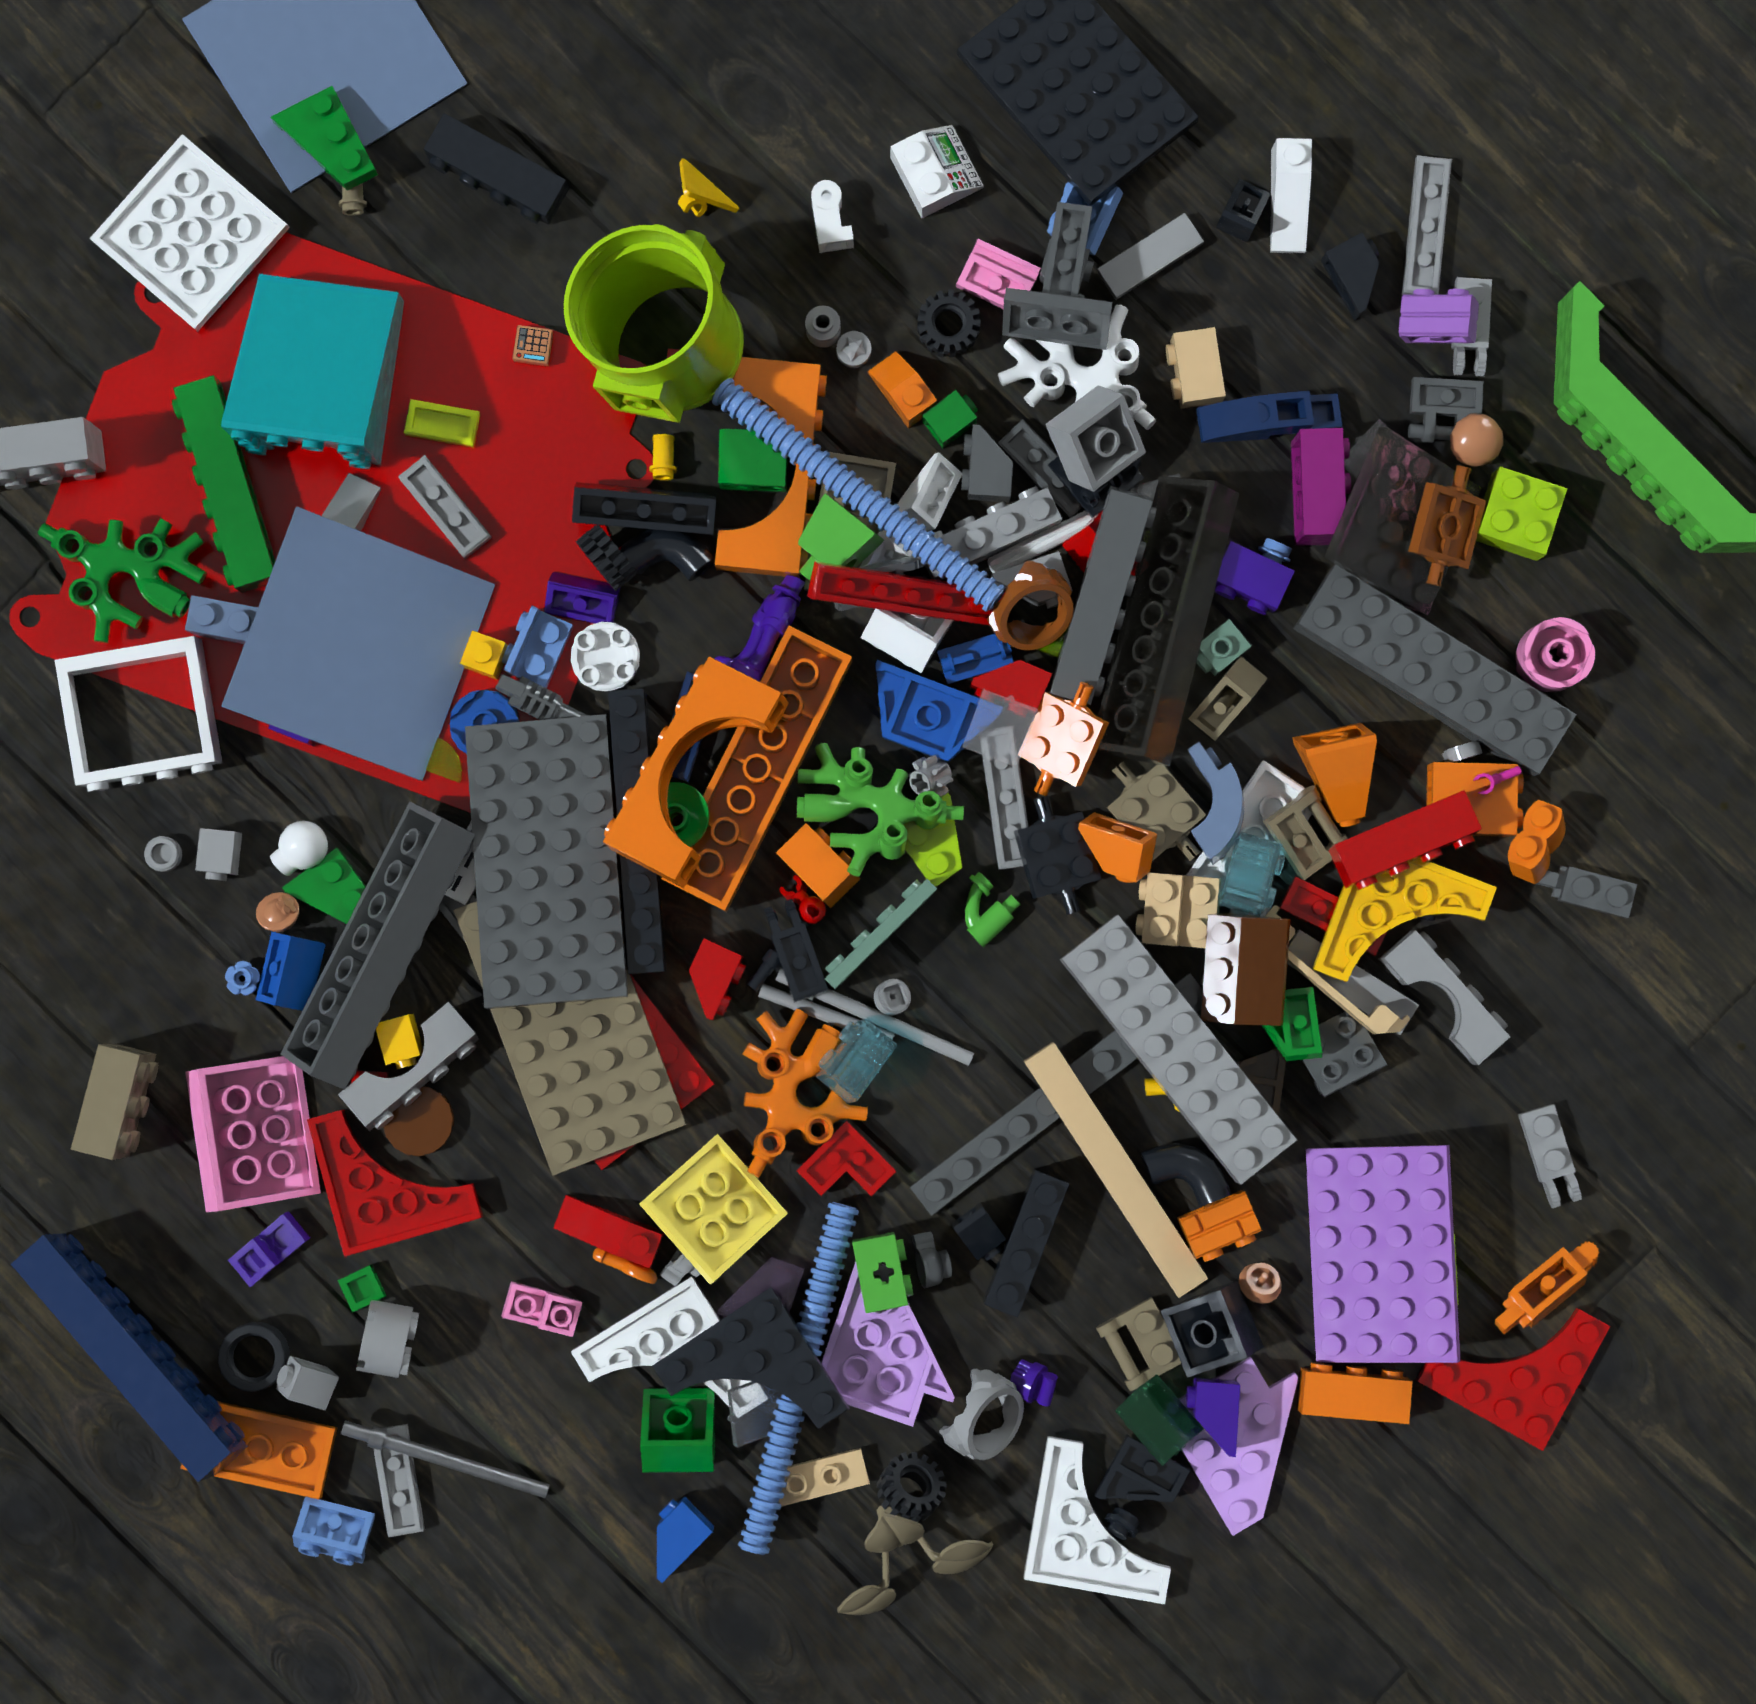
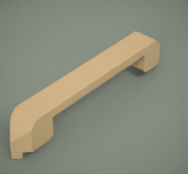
[1265,905,1410,1034]

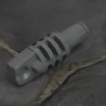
[495,674,590,720]

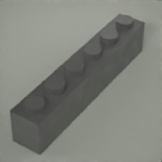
[1050,486,1157,705]

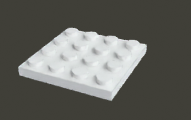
[90,134,290,332]

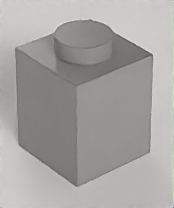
[195,828,242,881]
[276,1356,339,1411]

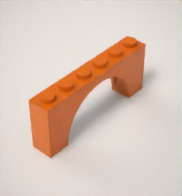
[715,357,827,578]
[603,657,789,888]

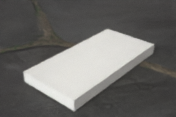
[1187,760,1322,908]

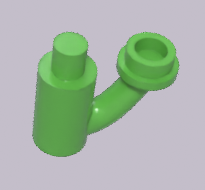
[965,872,1021,947]

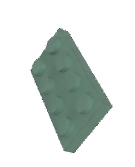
[825,879,937,989]

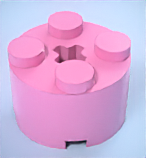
[1516,617,1595,692]

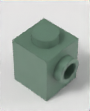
[1193,619,1251,676]

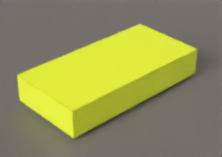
[404,399,480,448]

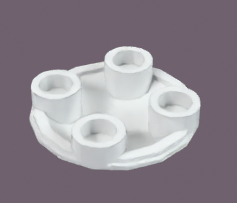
[571,622,640,691]

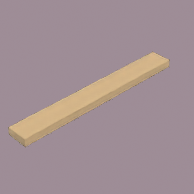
[1024,1042,1208,1298]

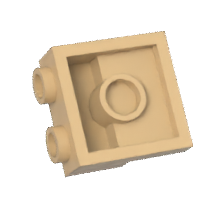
[1136,872,1222,948]

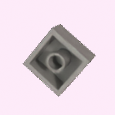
[1045,385,1146,492]

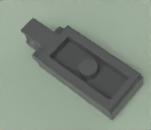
[1537,866,1637,919]

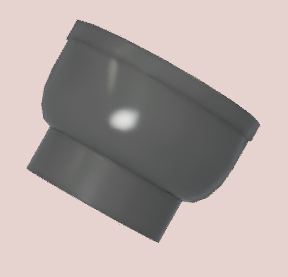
[912,1231,952,1288]

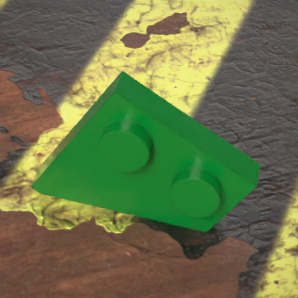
[282,848,366,924]

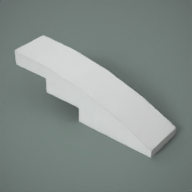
[860,452,962,567]

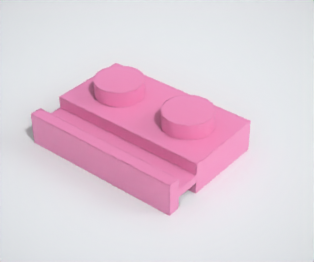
[956,239,1041,309]

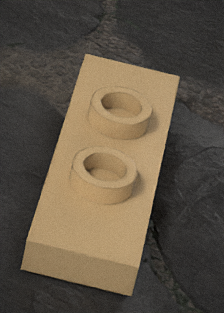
[759,1448,870,1507]

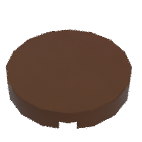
[383,1086,455,1156]

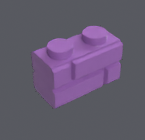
[1399,289,1479,343]

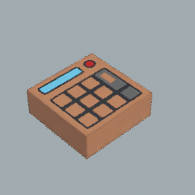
[513,325,553,366]

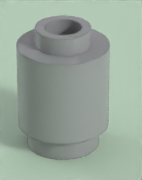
[805,306,841,347]

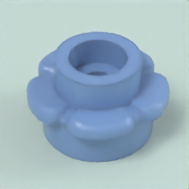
[1258,538,1292,564]
[225,961,260,996]

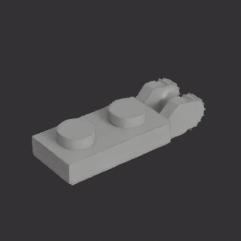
[1451,277,1492,376]
[1518,1104,1582,1209]

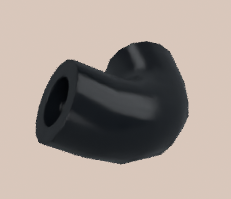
[619,529,715,581]
[1141,1143,1232,1207]

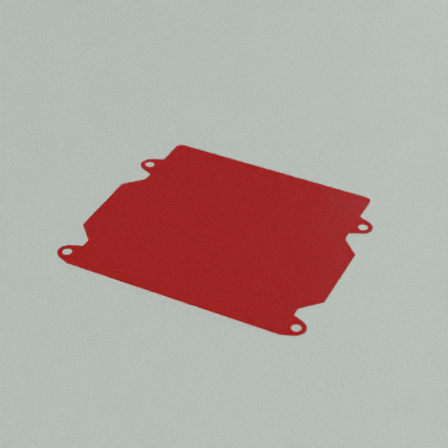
[9,232,654,813]

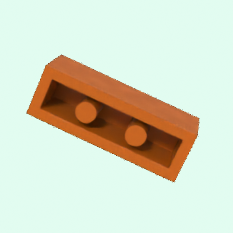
[1297,1362,1413,1424]

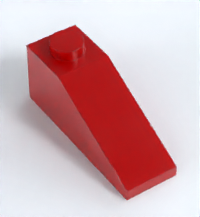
[553,1195,665,1268]

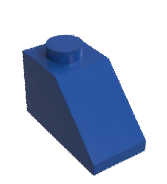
[657,1496,714,1583]

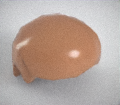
[1450,413,1503,467]

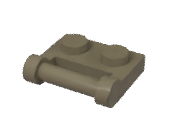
[1263,785,1348,880]
[1096,1297,1181,1391]

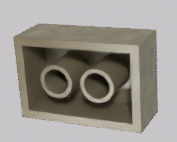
[71,1044,159,1160]

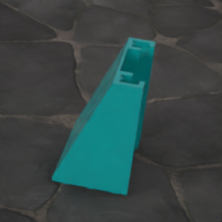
[221,274,404,469]

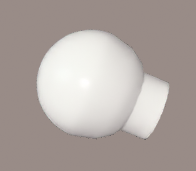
[270,821,328,876]

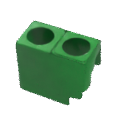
[718,429,790,492]

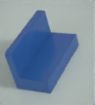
[256,931,325,1011]

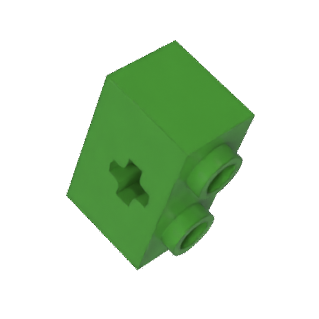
[852,1232,913,1313]

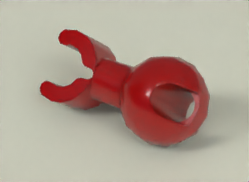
[779,875,826,924]

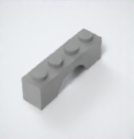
[1379,930,1510,1065]
[338,1002,479,1131]

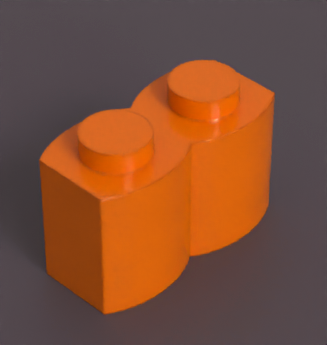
[1508,799,1566,884]

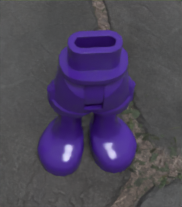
[714,575,805,682]

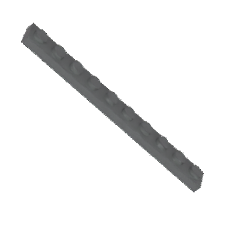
[910,973,1203,1216]

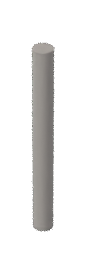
[758,984,895,1046]

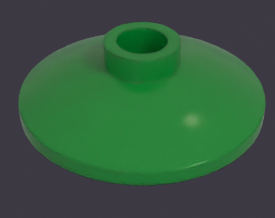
[667,782,709,847]

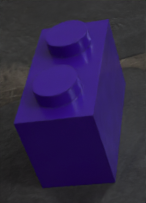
[1210,541,1295,615]

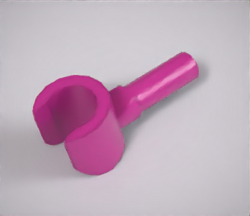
[1473,766,1522,795]

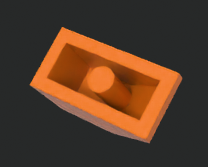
[868,351,937,429]
[1078,812,1157,883]

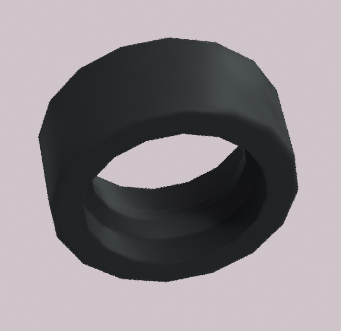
[218,1322,290,1392]

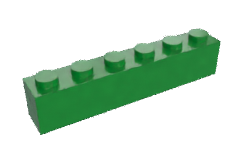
[172,375,276,593]

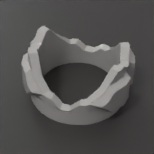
[939,1369,1024,1460]

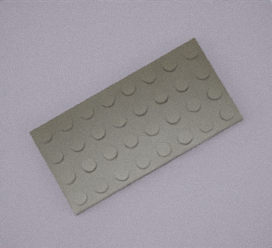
[454,901,687,1176]

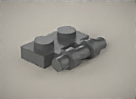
[1408,377,1484,443]

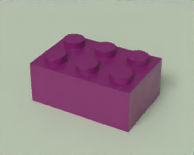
[1291,428,1352,546]

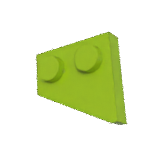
[904,793,962,887]

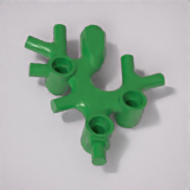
[38,518,207,643]

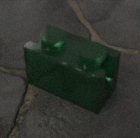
[1115,1374,1204,1466]

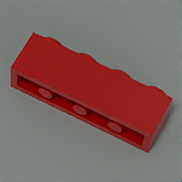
[1328,790,1482,891]

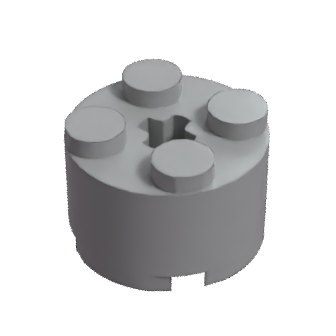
[356,1300,419,1378]

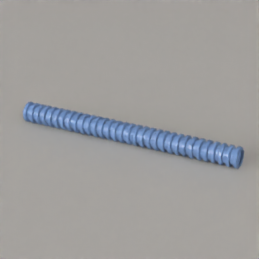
[712,378,1005,612]
[738,1202,859,1555]

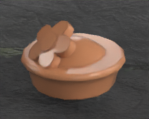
[256,892,299,932]
[1239,1262,1282,1304]

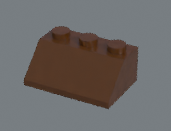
[1201,913,1290,1026]

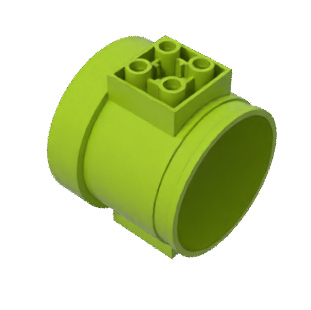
[564,224,744,423]

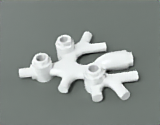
[998,305,1156,430]

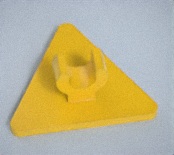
[678,158,739,217]

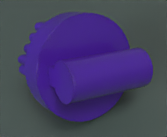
[1010,1359,1058,1406]

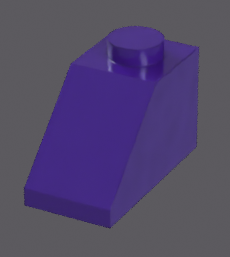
[1186,1377,1240,1457]

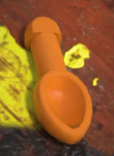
[593,1248,658,1284]

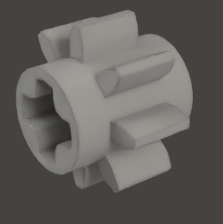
[908,755,953,797]

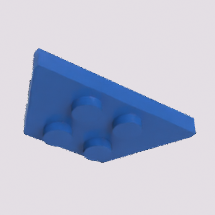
[875,660,1004,763]

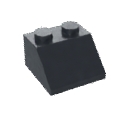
[1161,1281,1264,1378]

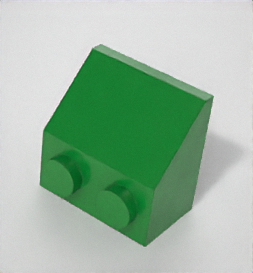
[640,1388,715,1473]

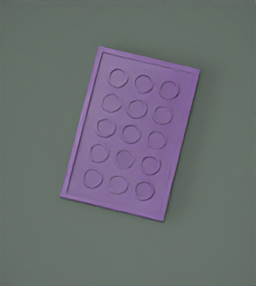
[1306,1145,1460,1363]

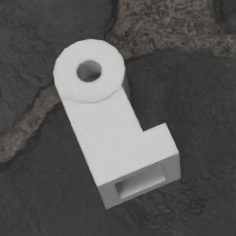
[811,180,854,253]

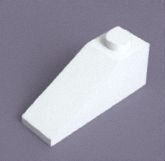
[1270,138,1312,253]

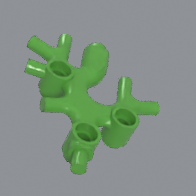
[797,743,964,876]

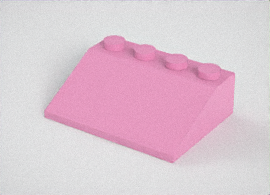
[185,1056,321,1212]

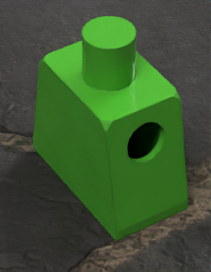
[798,493,884,580]

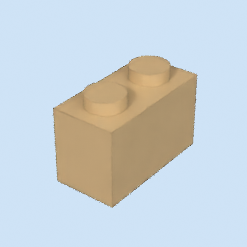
[1166,327,1226,409]

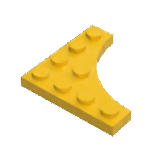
[1312,858,1497,982]

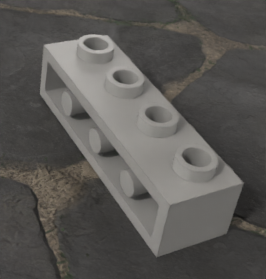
[925,486,1062,581]

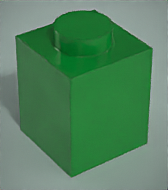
[922,390,978,449]

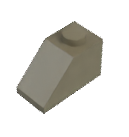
[1188,656,1268,741]

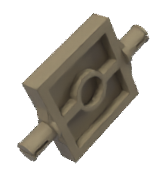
[1107,761,1206,861]

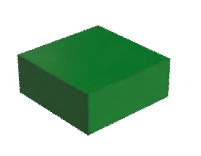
[337,1264,387,1313]

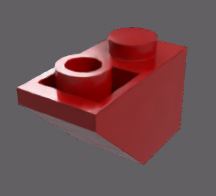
[970,660,1052,718]
[689,938,746,1021]

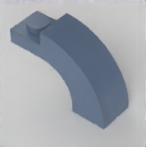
[1187,742,1244,865]

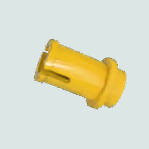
[649,434,677,480]

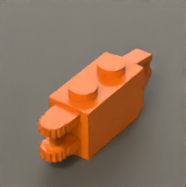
[1494,1241,1600,1335]

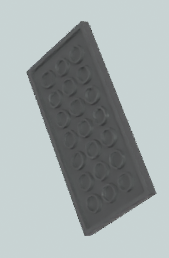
[465,714,628,1009]

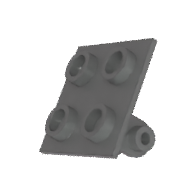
[1303,1011,1387,1097]

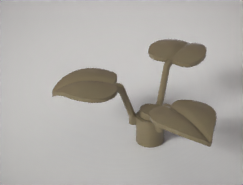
[837,1506,993,1615]

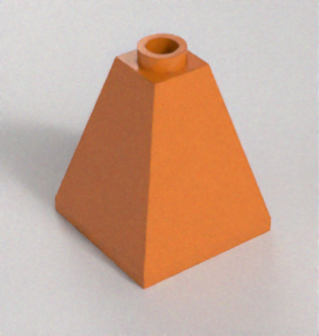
[1292,722,1377,827]

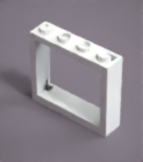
[55,636,223,792]

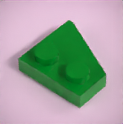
[1261,987,1322,1061]

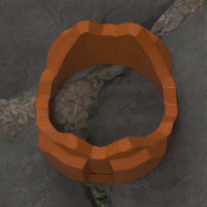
[987,560,1074,650]

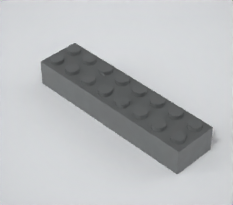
[1293,564,1577,777]
[281,802,475,1090]

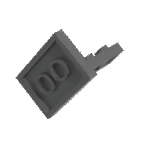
[1002,202,1112,350]

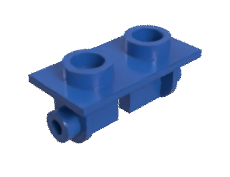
[937,634,1014,685]

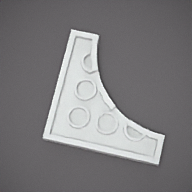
[571,1276,767,1417]
[1024,1436,1171,1604]

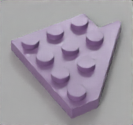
[821,1261,955,1427]
[1159,1357,1298,1536]

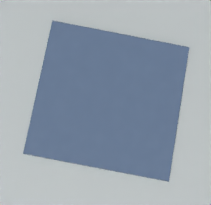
[182,0,468,193]
[221,506,495,781]

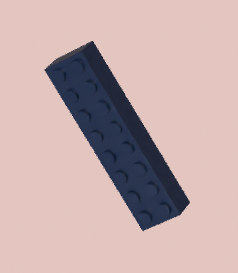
[11,1233,248,1482]

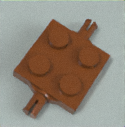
[1408,465,1486,587]

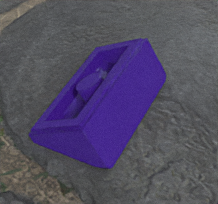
[544,572,621,623]

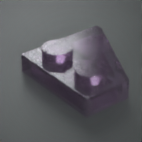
[717,1256,805,1317]

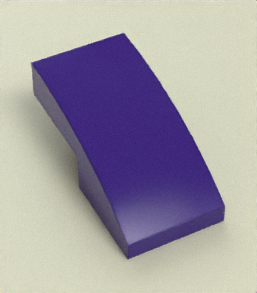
[228,1211,310,1287]

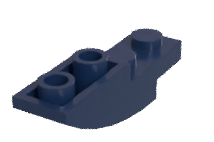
[1196,391,1343,443]

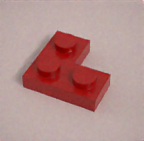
[796,1120,896,1196]

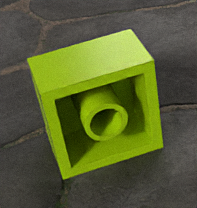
[1476,466,1568,561]

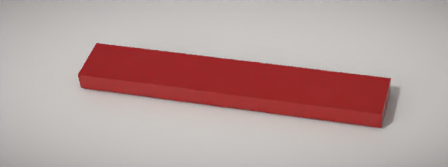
[807,561,1005,626]

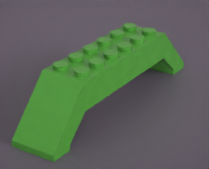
[1554,281,1756,553]

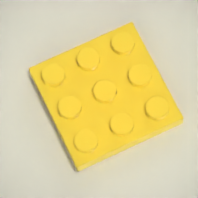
[639,1134,788,1284]

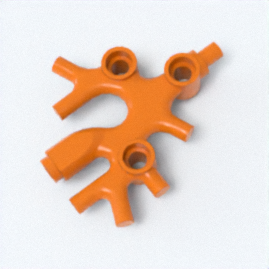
[742,1008,868,1178]

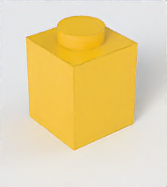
[460,630,508,680]
[376,1014,423,1070]

